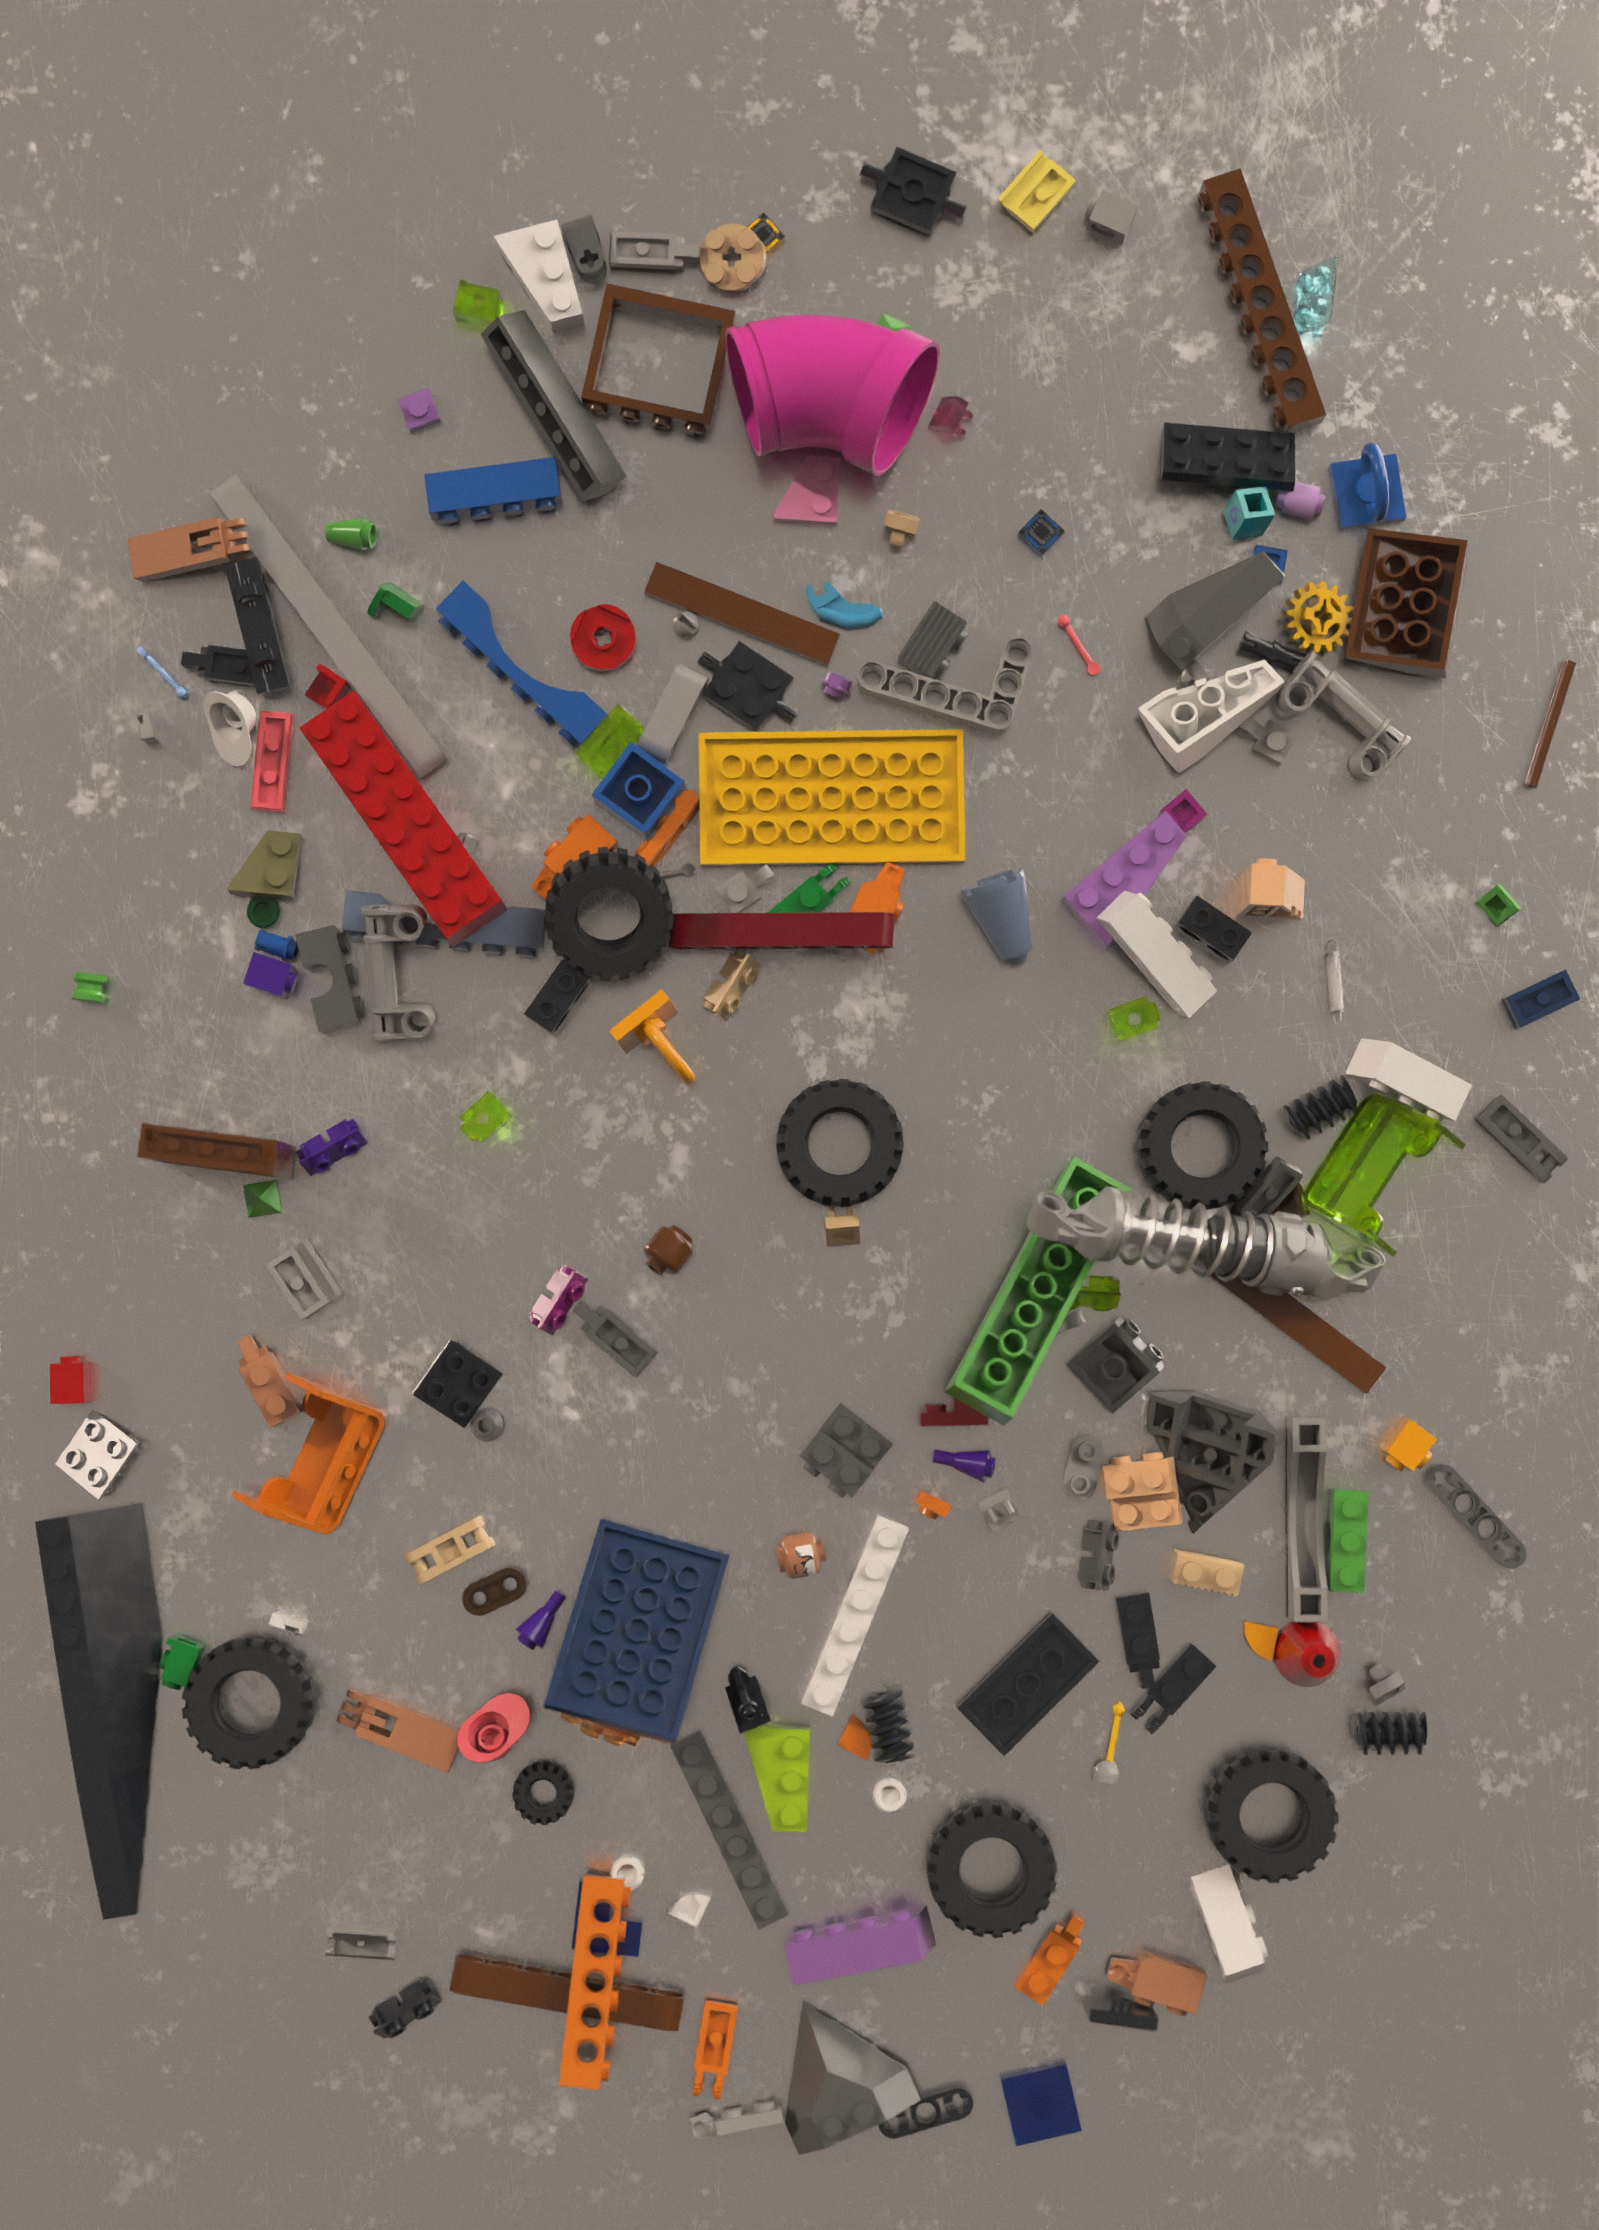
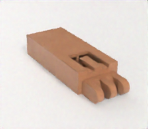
[127,517,250,582]
[336,1689,460,1773]

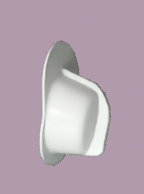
[203,690,257,767]

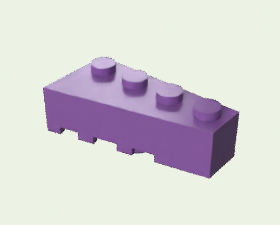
[1061,811,1187,951]
[784,1905,936,1985]

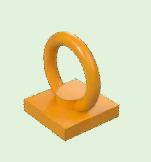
[609,989,696,1085]

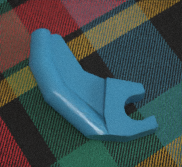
[806,581,883,628]

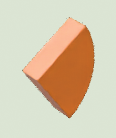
[837,1714,871,1761]

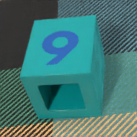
[1223,487,1275,539]

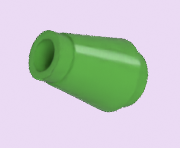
[326,518,377,551]

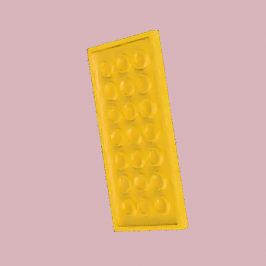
[698,729,965,866]

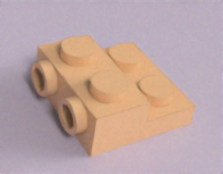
[1102,1452,1183,1531]

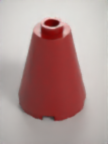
[1274,1622,1341,1687]

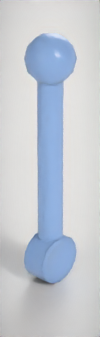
[136,646,189,699]

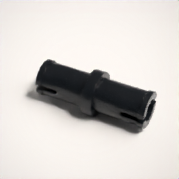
[1238,630,1307,671]

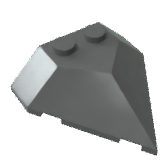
[1146,1391,1278,1534]
[785,2001,921,2155]

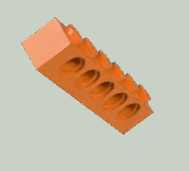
[559,1874,631,2090]

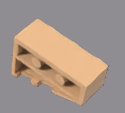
[1237,859,1305,920]

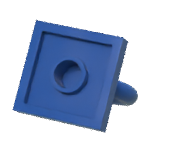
[1329,442,1407,530]

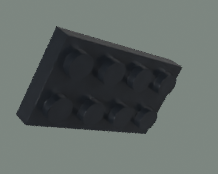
[1161,422,1295,491]
[956,1612,1100,1756]

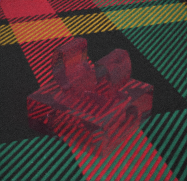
[928,396,973,435]

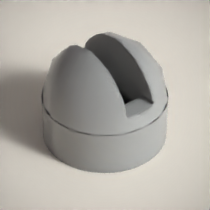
[673,611,699,639]
[1181,661,1210,687]

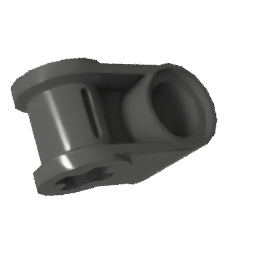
[561,214,607,284]

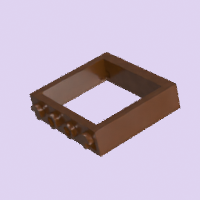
[581,283,736,435]
[137,1123,296,1179]

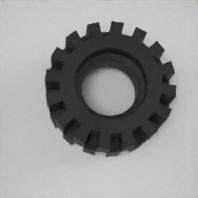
[512,1761,574,1826]

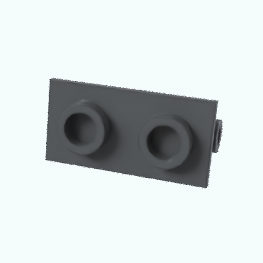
[1079,1521,1119,1591]

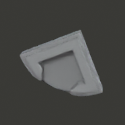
[137,710,159,745]

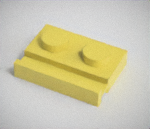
[997,150,1076,233]

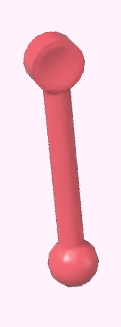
[1057,615,1100,676]

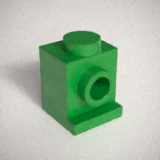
[159,1635,205,1690]

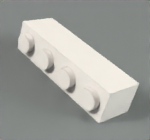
[1097,890,1217,1018]

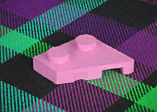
[773,455,841,525]

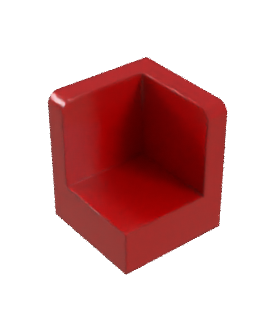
[304,663,351,709]

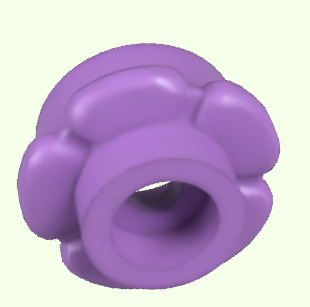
[821,671,852,699]

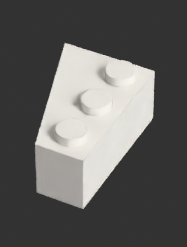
[493,220,585,333]
[1345,1038,1472,1123]
[1191,1865,1268,1984]

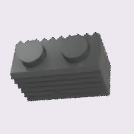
[897,601,969,679]

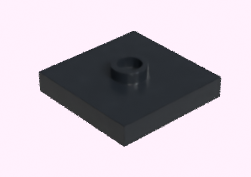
[1083,1995,1158,2031]

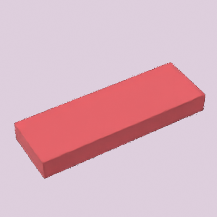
[250,711,294,813]

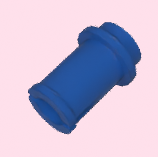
[254,929,298,962]

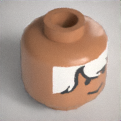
[776,1532,826,1579]

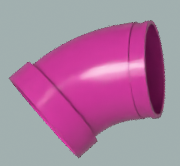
[725,314,940,476]

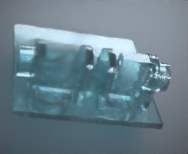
[1293,256,1338,338]

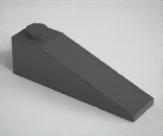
[1146,551,1286,670]

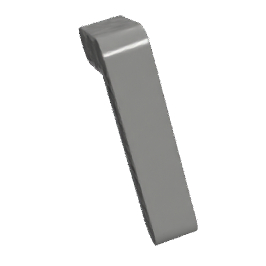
[857,637,1033,735]

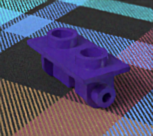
[295,1118,368,1176]

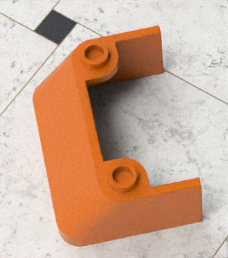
[231,1373,385,1534]

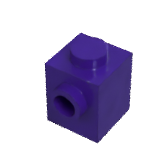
[243,952,298,999]

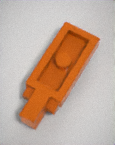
[1014,1912,1085,2006]

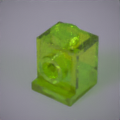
[453,279,505,327]
[1106,996,1161,1043]
[460,1090,513,1143]

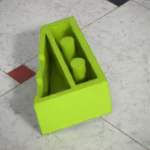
[744,1724,810,1832]

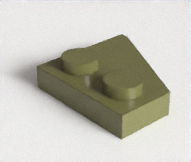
[228,830,302,900]

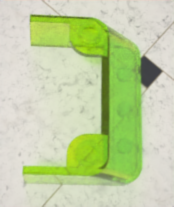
[1304,1094,1466,1257]

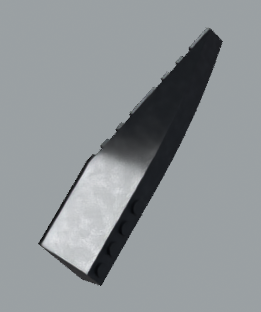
[35,1503,163,1920]

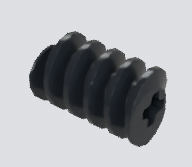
[1282,1075,1358,1140]
[863,1689,916,1763]
[1355,1712,1427,1755]

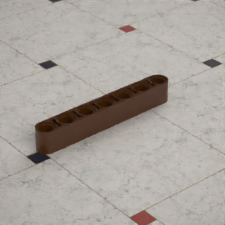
[449,1954,684,2031]

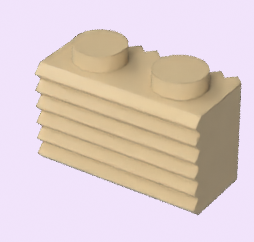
[1168,1549,1244,1597]

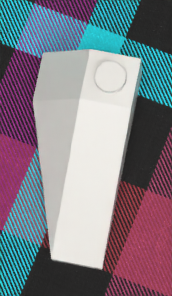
[1138,660,1285,773]

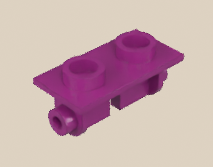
[528,1264,589,1336]

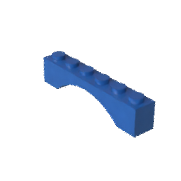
[436,580,609,749]

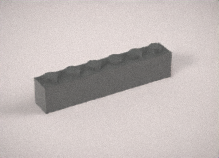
[481,310,627,501]

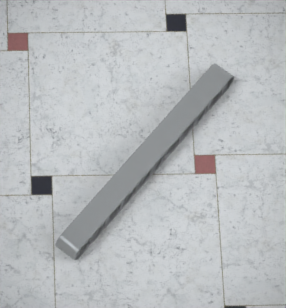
[209,474,448,779]

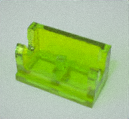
[575,704,644,780]

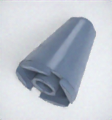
[960,868,1033,964]

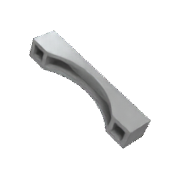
[1287,1417,1328,1622]

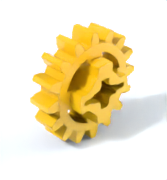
[1281,581,1354,654]

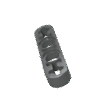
[1425,1463,1527,1569]

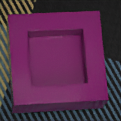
[1160,789,1207,833]

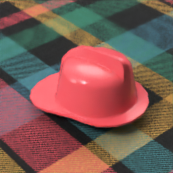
[457,1693,530,1763]

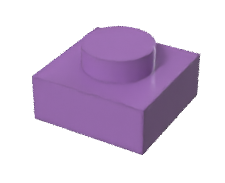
[398,388,441,433]

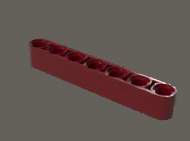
[669,912,894,949]

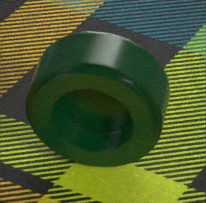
[247,897,282,929]

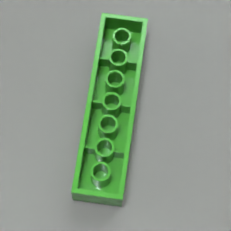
[945,1156,1132,1426]

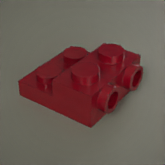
[918,1397,989,1426]

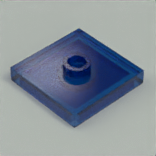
[1000,2062,1082,2146]

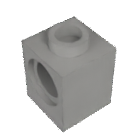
[1084,190,1139,245]

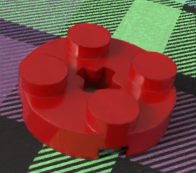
[570,604,636,672]

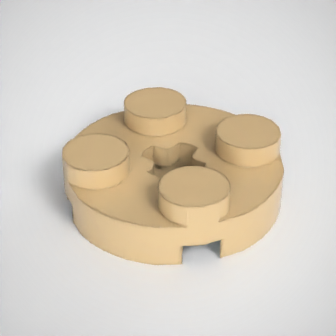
[700,223,767,292]

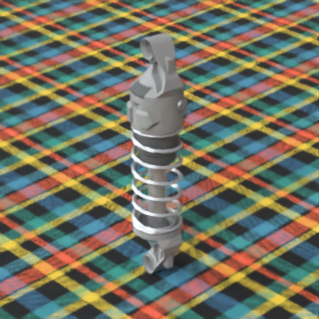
[1026,1187,1386,1300]

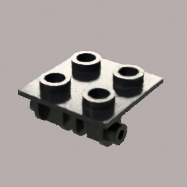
[412,1339,503,1428]

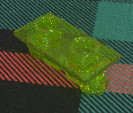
[1069,1276,1121,1311]

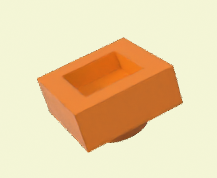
[914,1489,951,1520]

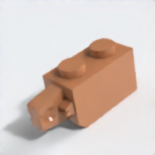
[237,1335,304,1428]
[1107,1951,1207,2016]

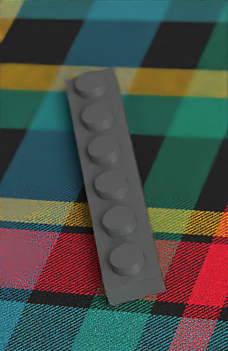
[670,1730,789,1930]

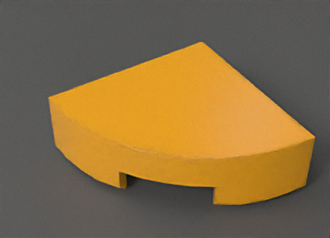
[1244,1621,1278,1661]

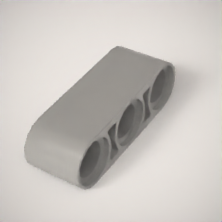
[637,663,709,763]

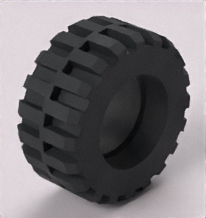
[545,847,673,981]
[776,1079,904,1207]
[1137,1081,1269,1210]
[182,1636,316,1770]
[1205,1747,1339,1883]
[926,1801,1057,1938]

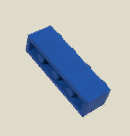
[424,457,563,524]

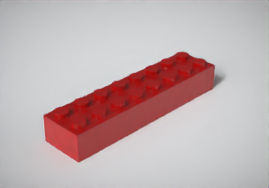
[299,690,508,947]

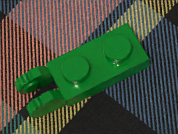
[768,863,852,913]

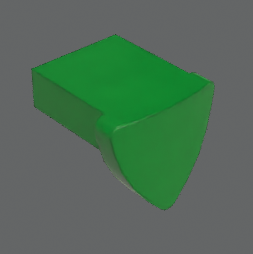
[367,582,424,619]

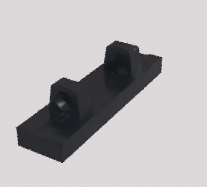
[224,557,291,695]

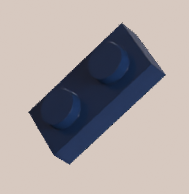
[1504,969,1580,1029]

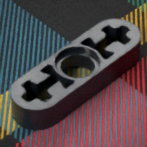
[878,2085,974,2139]

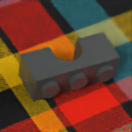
[295,925,365,1034]

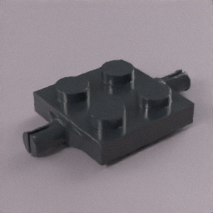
[860,147,967,235]
[698,641,798,732]

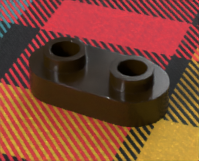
[462,1567,527,1616]

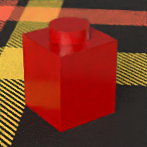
[50,1356,91,1404]

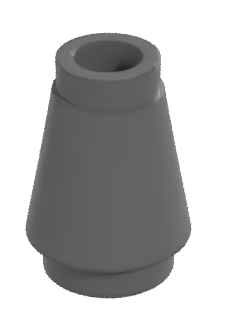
[470,1408,504,1442]

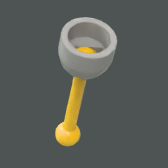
[1092,1703,1126,1786]

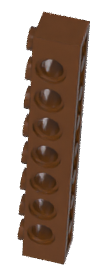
[1197,168,1326,433]

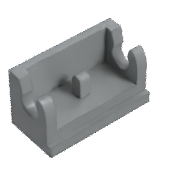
[325,1921,399,1960]

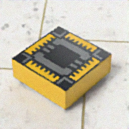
[747,212,785,256]

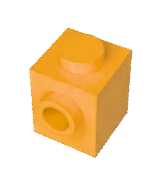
[1381,1418,1437,1472]

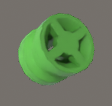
[71,972,107,1003]

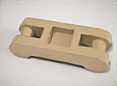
[403,1515,496,1585]

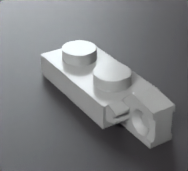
[609,231,701,270]
[689,2101,785,2140]

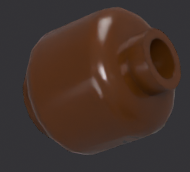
[643,1225,693,1276]

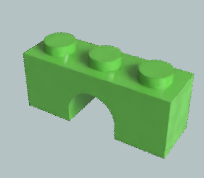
[1325,1488,1369,1593]

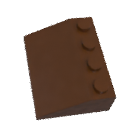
[1345,528,1469,679]

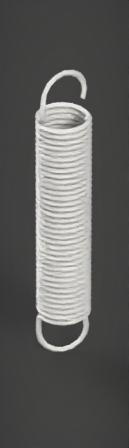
[1325,939,1344,1025]

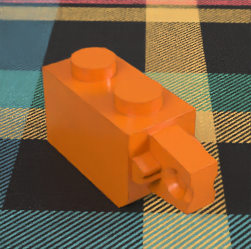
[531,814,619,900]
[850,862,905,958]

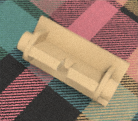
[703,949,761,1021]

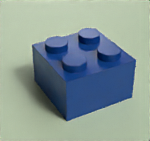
[591,742,686,840]

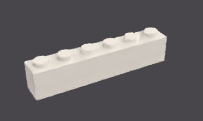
[801,1513,909,1717]

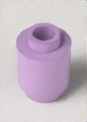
[1275,481,1326,520]

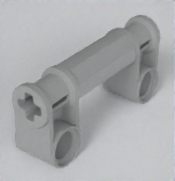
[1275,651,1411,779]
[361,904,436,1041]

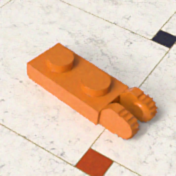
[635,789,699,867]
[692,2000,738,2100]

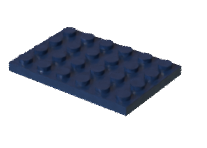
[543,1519,729,1745]

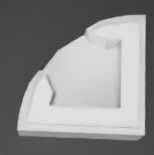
[268,1610,308,1635]
[666,1893,711,1929]

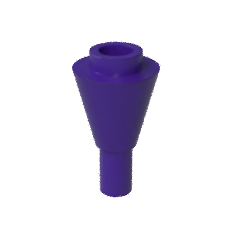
[933,1449,996,1483]
[515,1591,566,1651]

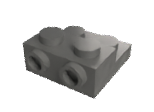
[1067,1316,1165,1414]
[799,1403,893,1498]

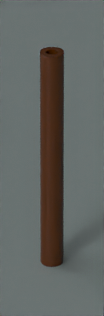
[1524,660,1576,788]

